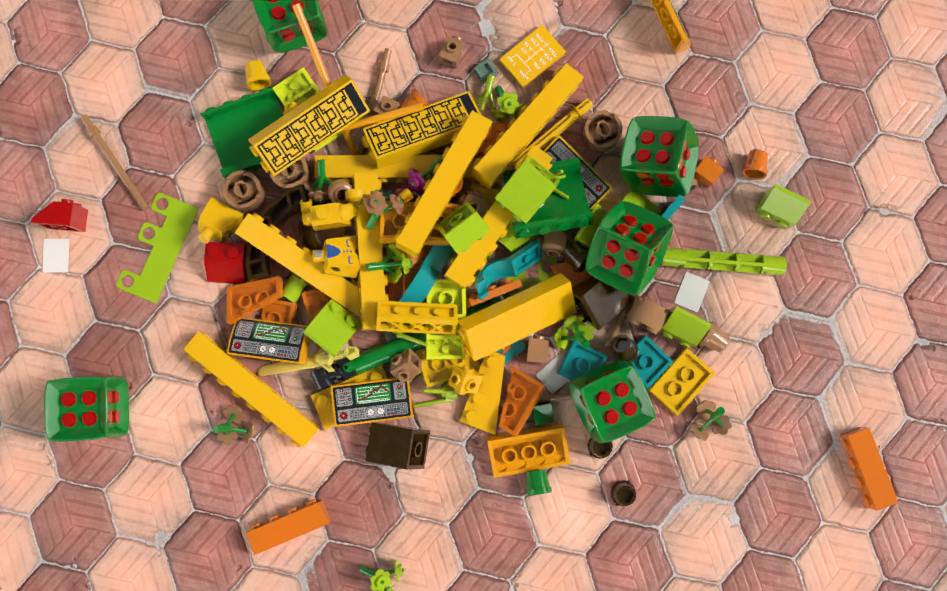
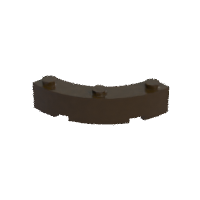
[246,184,309,282]

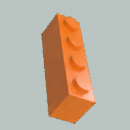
[840,427,899,511]
[246,498,331,555]

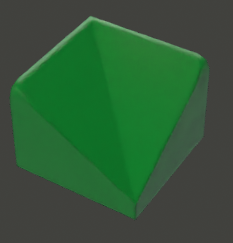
[532,403,554,426]

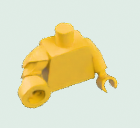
[300,189,366,231]

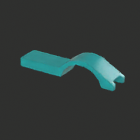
[474,240,542,300]
[398,245,454,303]

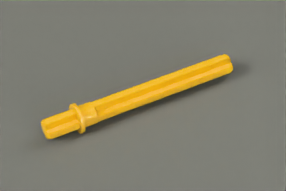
[511,98,593,169]

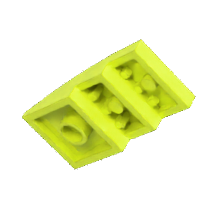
[273,67,343,152]
[426,279,466,360]

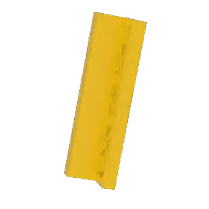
[376,301,458,335]

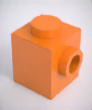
[694,156,724,188]

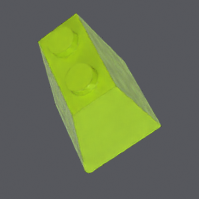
[495,155,560,223]

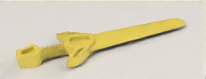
[258,346,359,376]

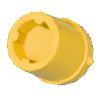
[245,60,271,91]

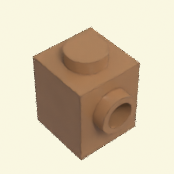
[439,35,465,69]
[526,335,549,364]

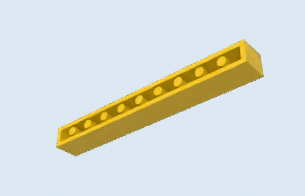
[315,155,504,185]

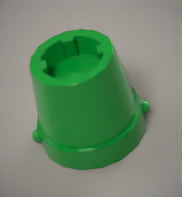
[526,469,552,497]

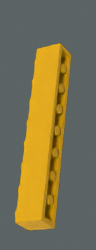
[471,63,584,190]
[394,110,493,259]
[444,144,553,289]
[352,173,390,331]
[235,213,360,317]
[183,331,321,448]

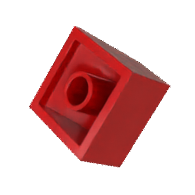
[31,199,88,232]
[204,242,248,284]

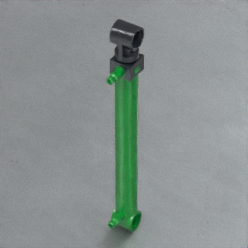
[310,294,508,391]

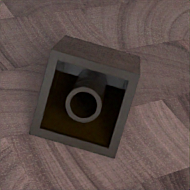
[572,276,631,330]
[365,422,430,470]

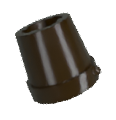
[562,241,589,273]
[612,334,639,362]
[587,437,613,459]
[610,480,636,507]

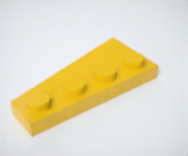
[460,352,505,435]
[311,365,388,431]

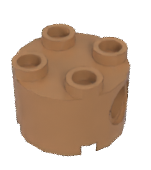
[582,110,623,153]
[269,157,311,191]
[222,170,266,212]
[625,295,670,334]

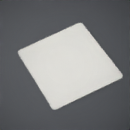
[43,239,69,273]
[674,272,710,312]
[536,353,569,394]

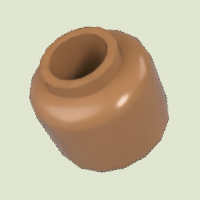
[327,180,353,204]
[542,231,568,257]

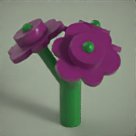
[407,157,443,193]

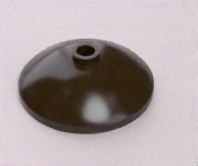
[299,200,347,250]

